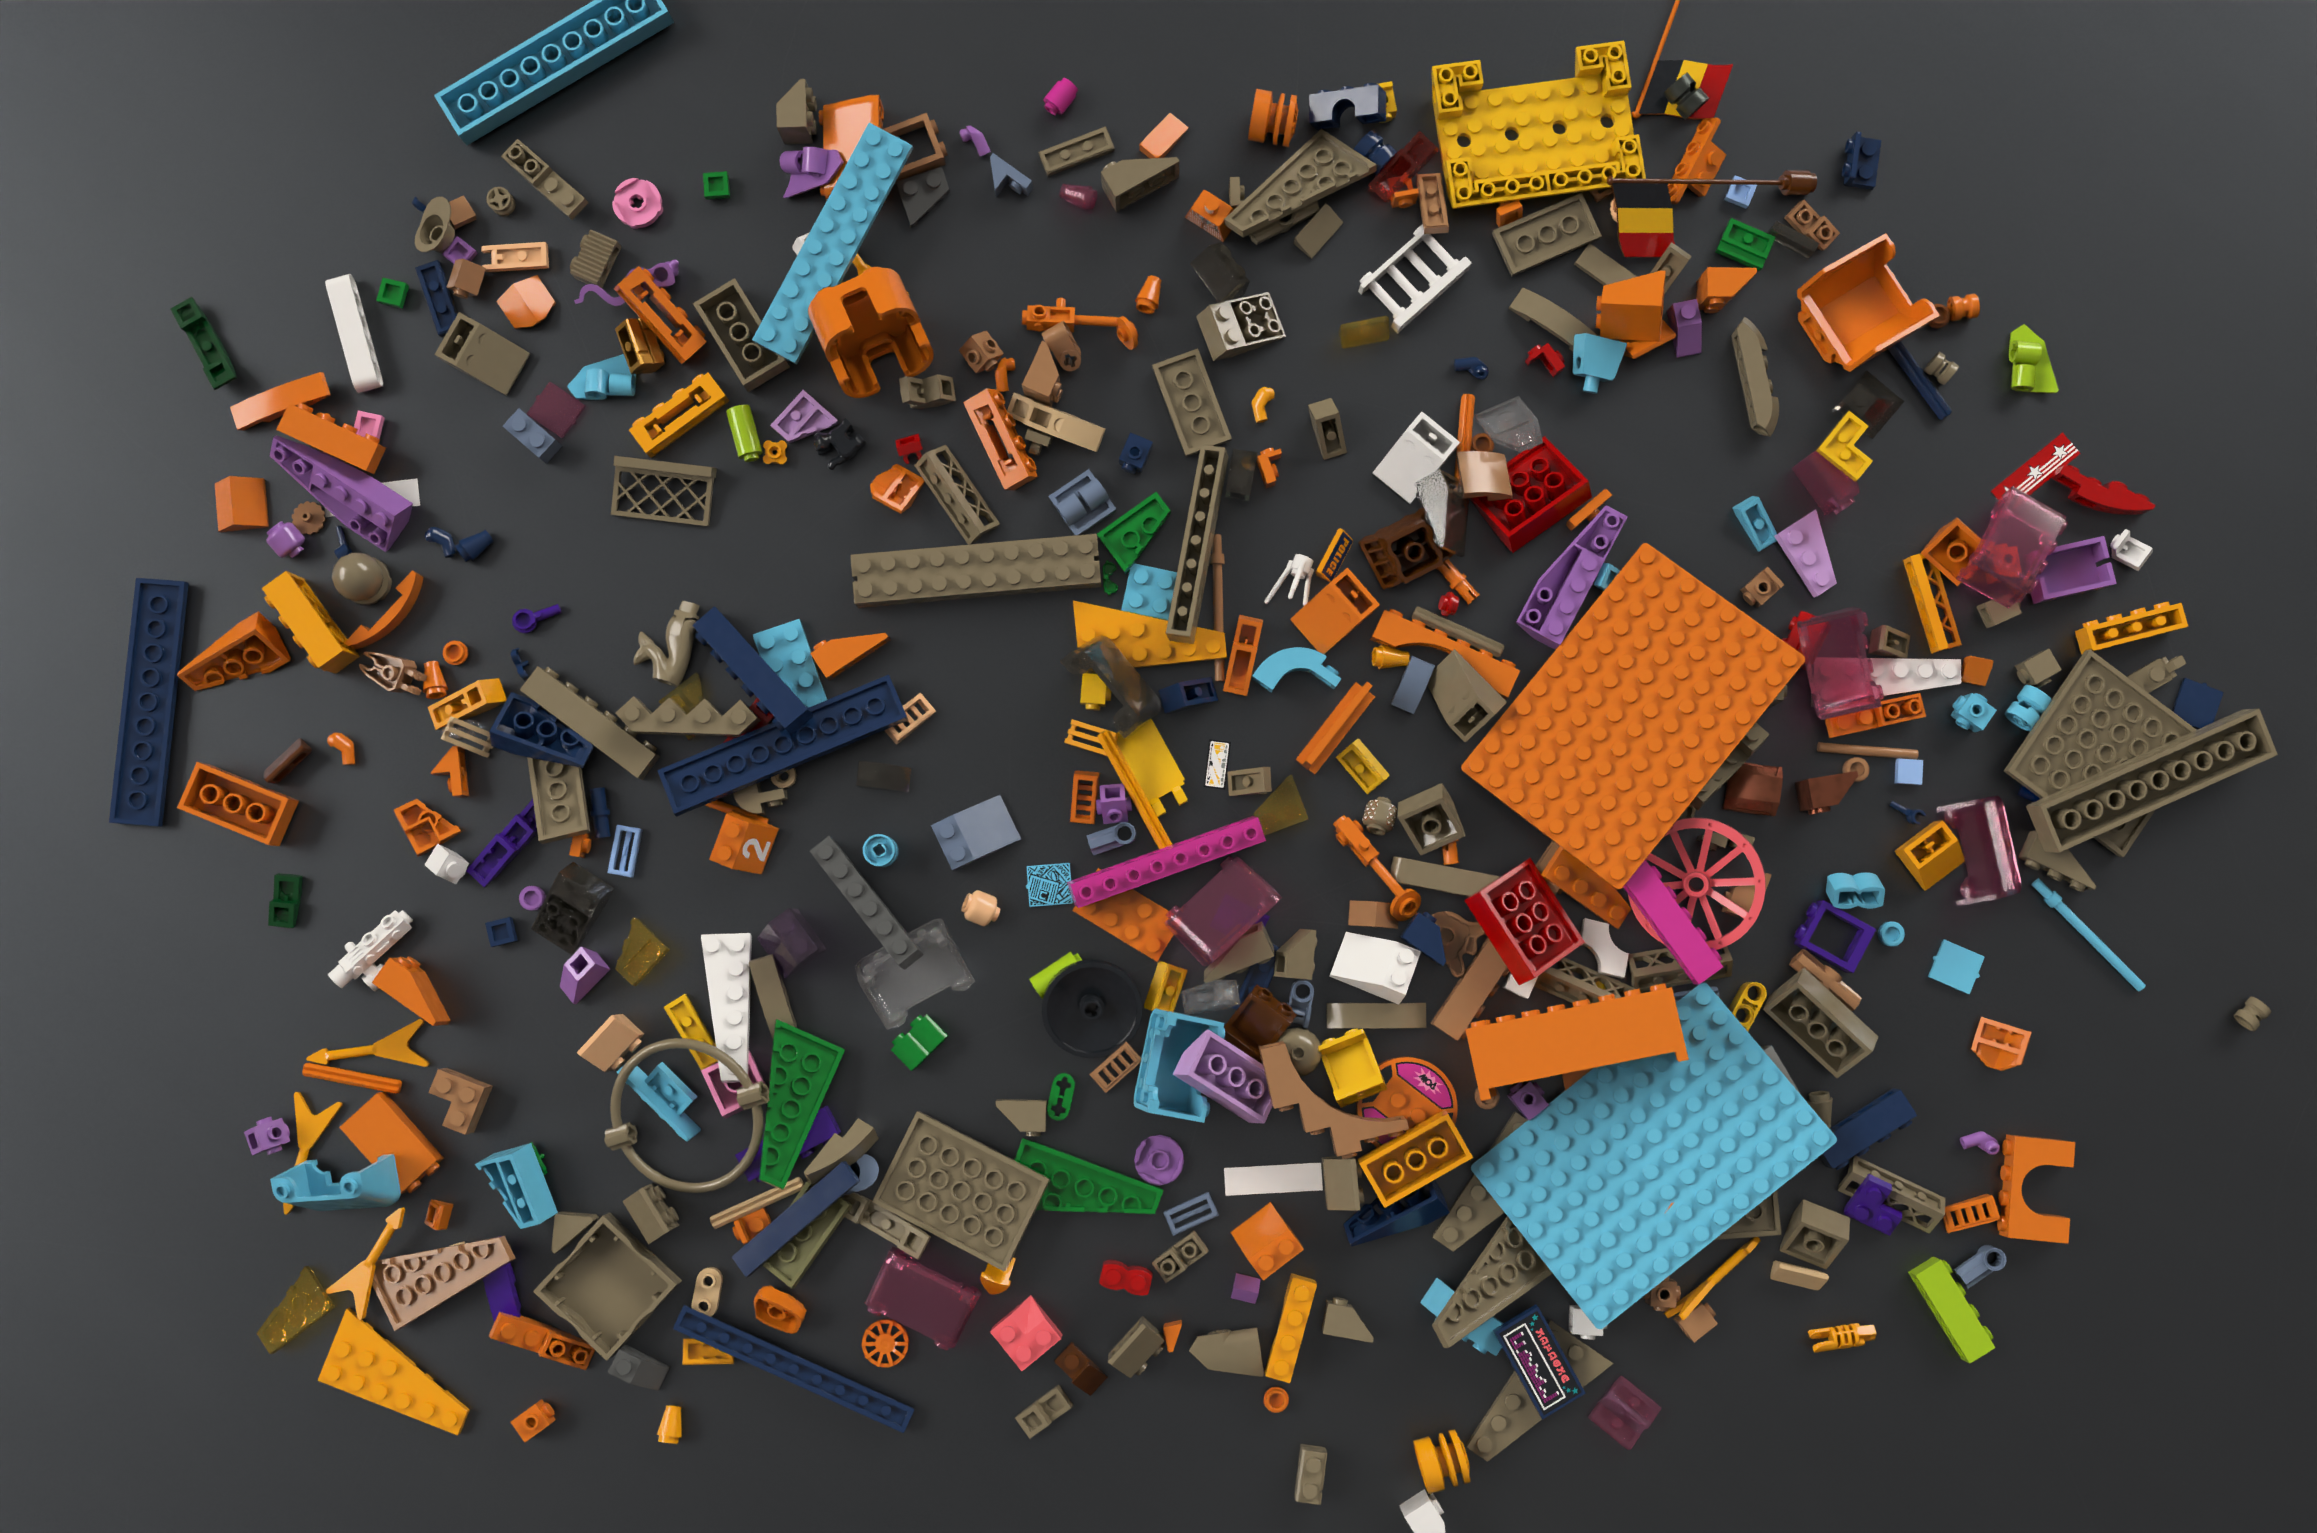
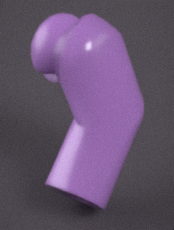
[1960,1131,2000,1155]

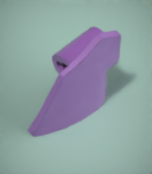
[780,147,844,198]

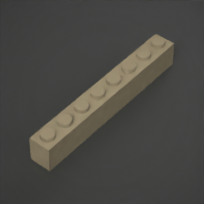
[1166,445,1229,644]

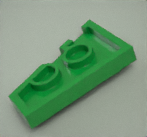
[1097,492,1171,574]

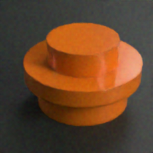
[443,641,468,665]
[1264,1386,1289,1413]

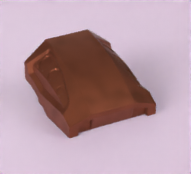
[1722,762,1783,816]

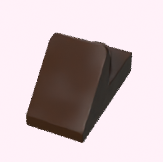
[1054,1342,1108,1396]

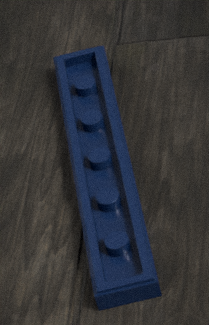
[732,1161,860,1277]

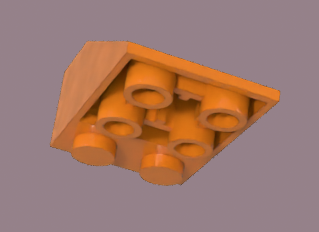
[1290,567,1380,654]

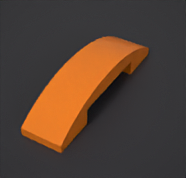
[344,570,424,649]

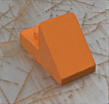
[431,746,469,798]

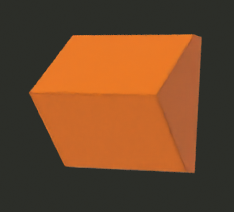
[424,1199,453,1230]

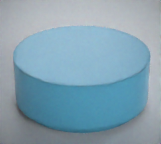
[1877,922,1905,946]

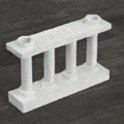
[1358,224,1472,334]

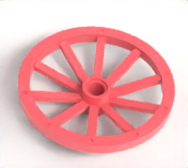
[1628,817,1766,950]

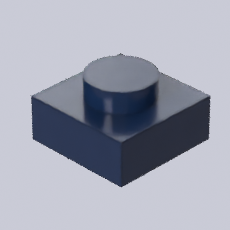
[485,917,517,947]

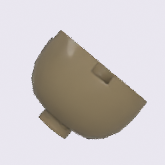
[1275,1027,1322,1077]

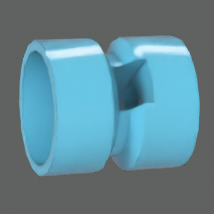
[2005,685,2052,732]
[863,834,899,867]

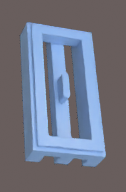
[607,825,643,878]

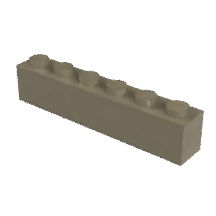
[520,666,661,780]

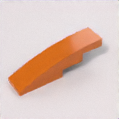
[230,372,331,431]

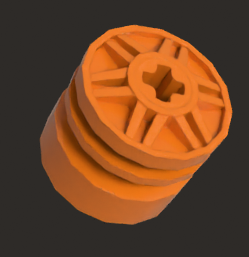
[1248,89,1299,147]

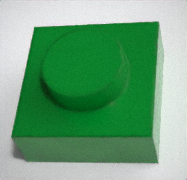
[703,171,730,200]
[376,278,409,309]

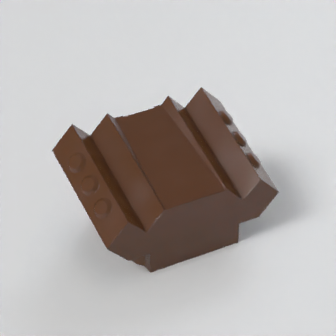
[1358,506,1456,589]

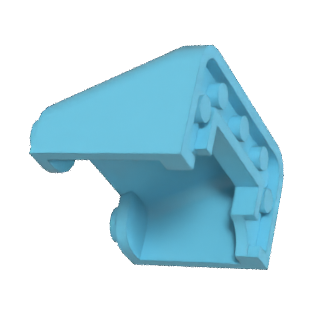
[270,1154,401,1211]

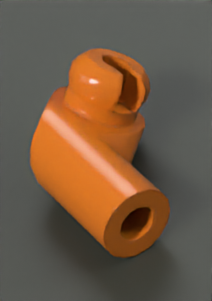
[995,357,1015,392]
[327,732,355,765]

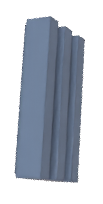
[1163,1191,1219,1236]

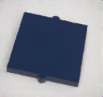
[2172,678,2224,729]

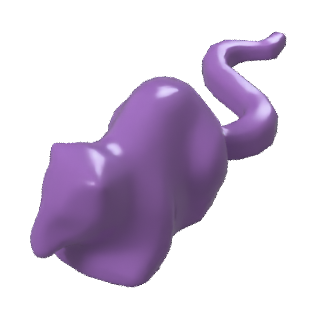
[574,260,679,306]

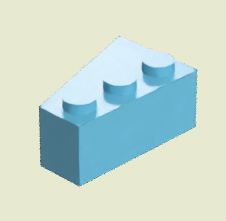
[1420,1278,1504,1356]

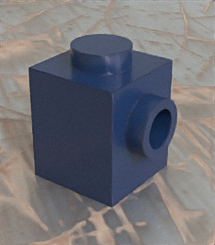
[1119,432,1153,474]

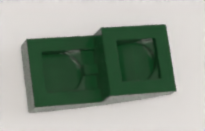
[268,873,303,928]

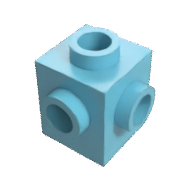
[1950,693,1997,732]

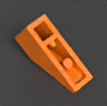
[810,633,891,681]

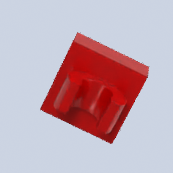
[895,433,923,464]

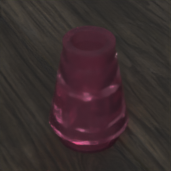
[1060,183,1097,210]

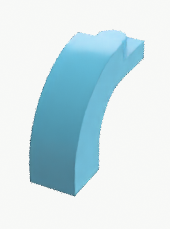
[1251,647,1341,692]

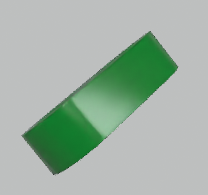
[1047,1073,1075,1120]

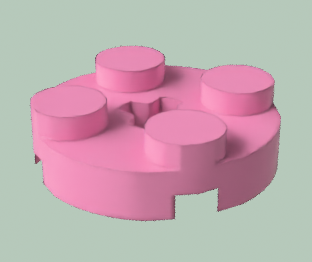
[612,178,663,229]

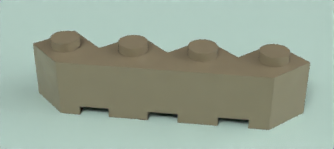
[615,696,761,737]

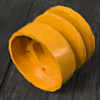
[1413,1429,1470,1494]

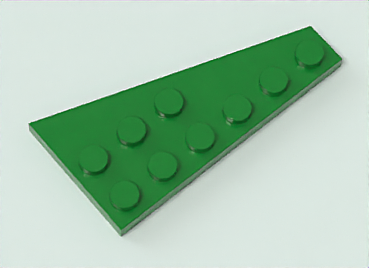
[759,1019,845,1190]
[1014,1137,1164,1214]

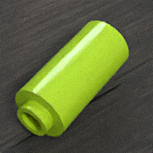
[726,405,763,462]
[1029,951,1082,999]

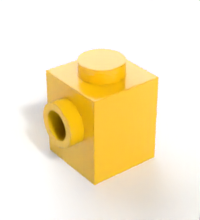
[1080,673,1112,711]

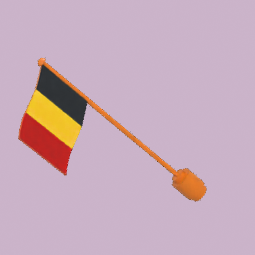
[1631,0,1733,120]

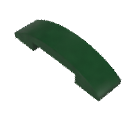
[170,297,237,390]

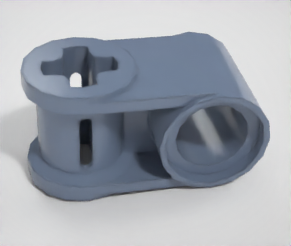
[1287,979,1314,1029]

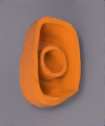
[754,1285,806,1334]

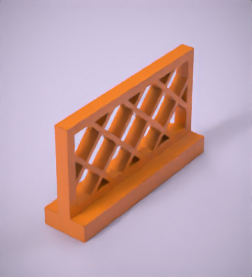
[1296,682,1375,775]

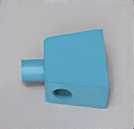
[1572,333,1627,394]

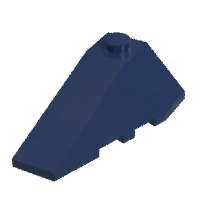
[1343,1180,1450,1246]

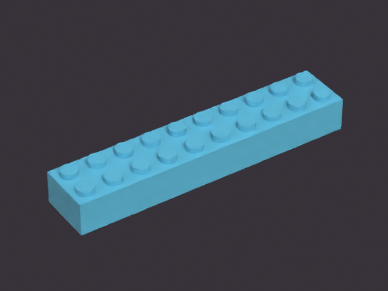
[434,0,674,145]

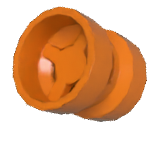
[1947,293,1980,321]

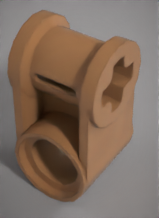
[1042,321,1081,371]

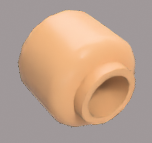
[961,890,1000,926]

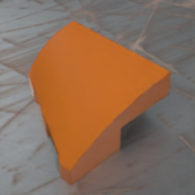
[394,799,461,857]

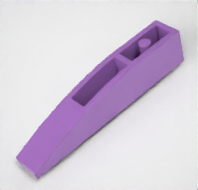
[270,435,413,552]
[1516,505,1628,650]

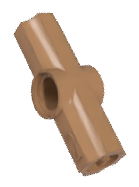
[1789,949,1862,1011]

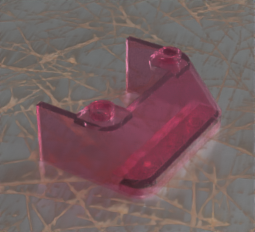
[1936,796,2021,906]

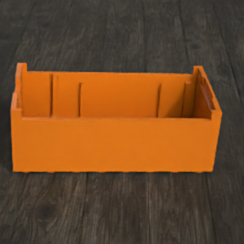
[1465,983,1689,1101]

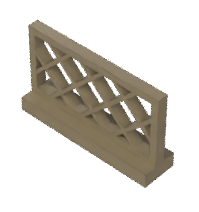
[611,456,717,526]

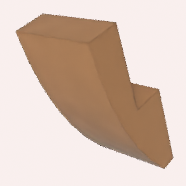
[1784,199,1840,251]

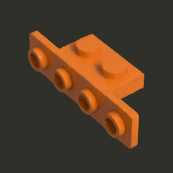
[1667,117,1727,204]

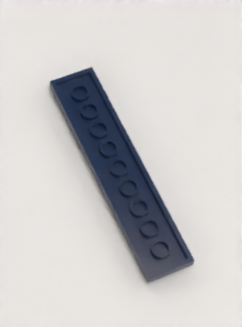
[109,578,189,827]
[657,675,908,817]

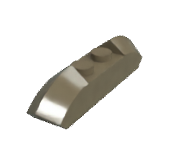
[1731,317,1779,437]

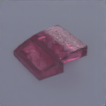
[1588,1376,1661,1450]

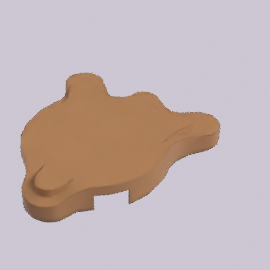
[1432,911,1485,978]

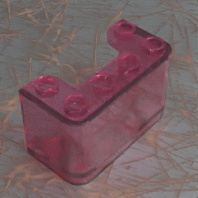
[1956,486,2068,609]

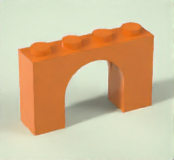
[1997,1134,2075,1244]

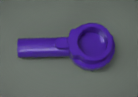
[512,604,562,634]

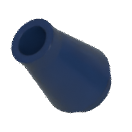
[455,529,494,562]

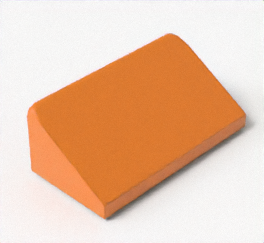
[1619,320,1676,359]

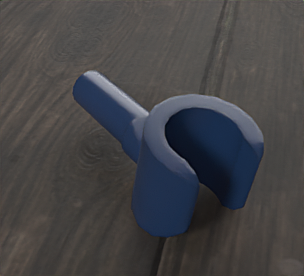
[334,526,353,559]
[1889,801,1926,824]

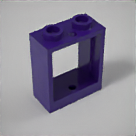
[1794,900,1876,973]

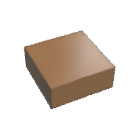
[449,195,477,229]

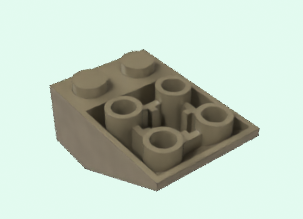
[1196,292,1286,361]
[434,312,530,396]
[1427,649,1507,742]

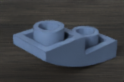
[1391,656,1435,714]

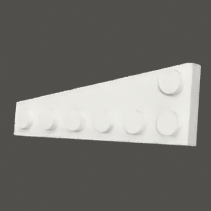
[1811,657,1961,707]
[701,933,752,1083]

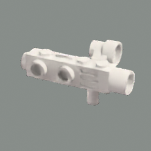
[328,910,413,992]

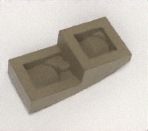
[1015,1384,1073,1438]

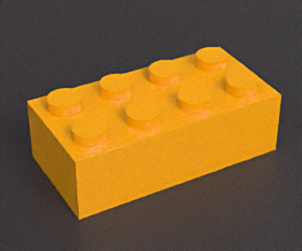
[262,571,360,674]
[1357,1109,1473,1208]

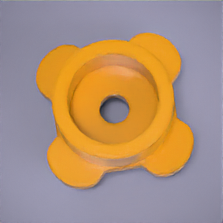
[763,440,787,465]

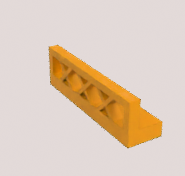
[1903,554,1962,654]

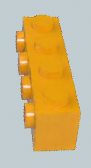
[2075,601,2188,655]

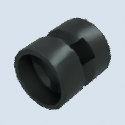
[1663,72,1710,120]

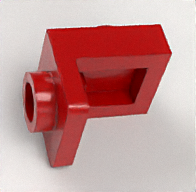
[1525,343,1565,378]

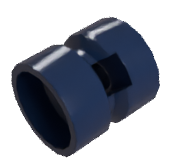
[1353,129,1398,177]

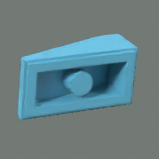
[1732,496,1777,552]

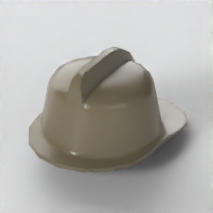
[415,197,455,253]

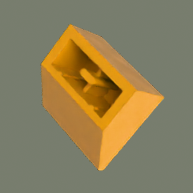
[1894,820,1965,891]

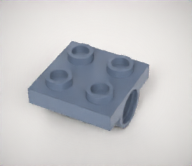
[1048,469,1117,535]

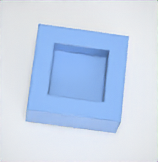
[1724,175,1757,209]
[1894,758,1923,785]

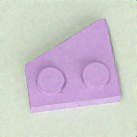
[770,390,839,443]

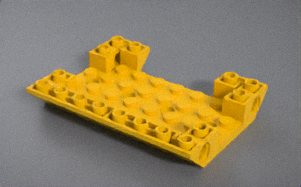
[1432,40,1646,209]

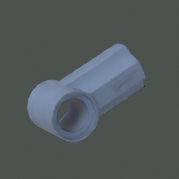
[1086,822,1137,856]
[1953,1245,2007,1289]

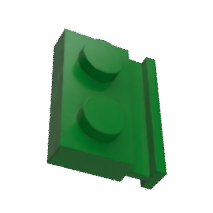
[1715,218,1776,271]

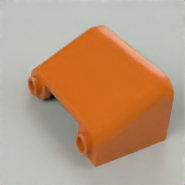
[819,95,886,203]

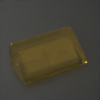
[1339,316,1390,349]

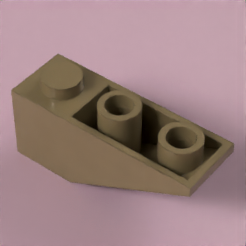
[2018,830,2096,892]
[1204,921,1274,984]

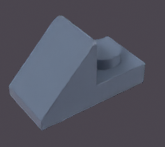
[990,153,1033,197]

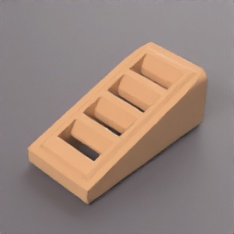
[884,693,936,745]

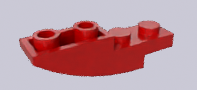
[2051,464,2156,515]

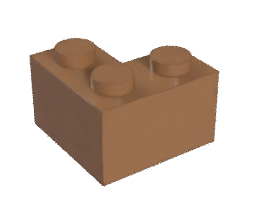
[428,1068,493,1135]

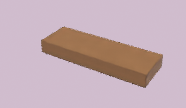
[1416,173,1449,234]

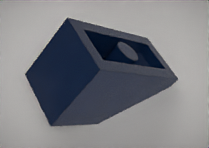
[1158,677,1218,714]
[1400,912,1446,966]

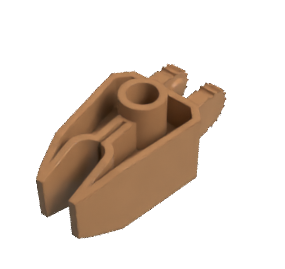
[359,652,427,696]

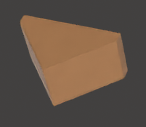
[1348,900,1398,929]

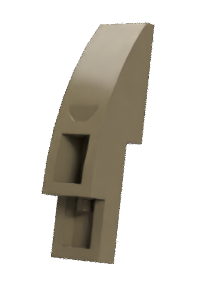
[501,139,589,220]

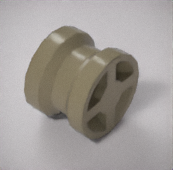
[486,187,516,216]

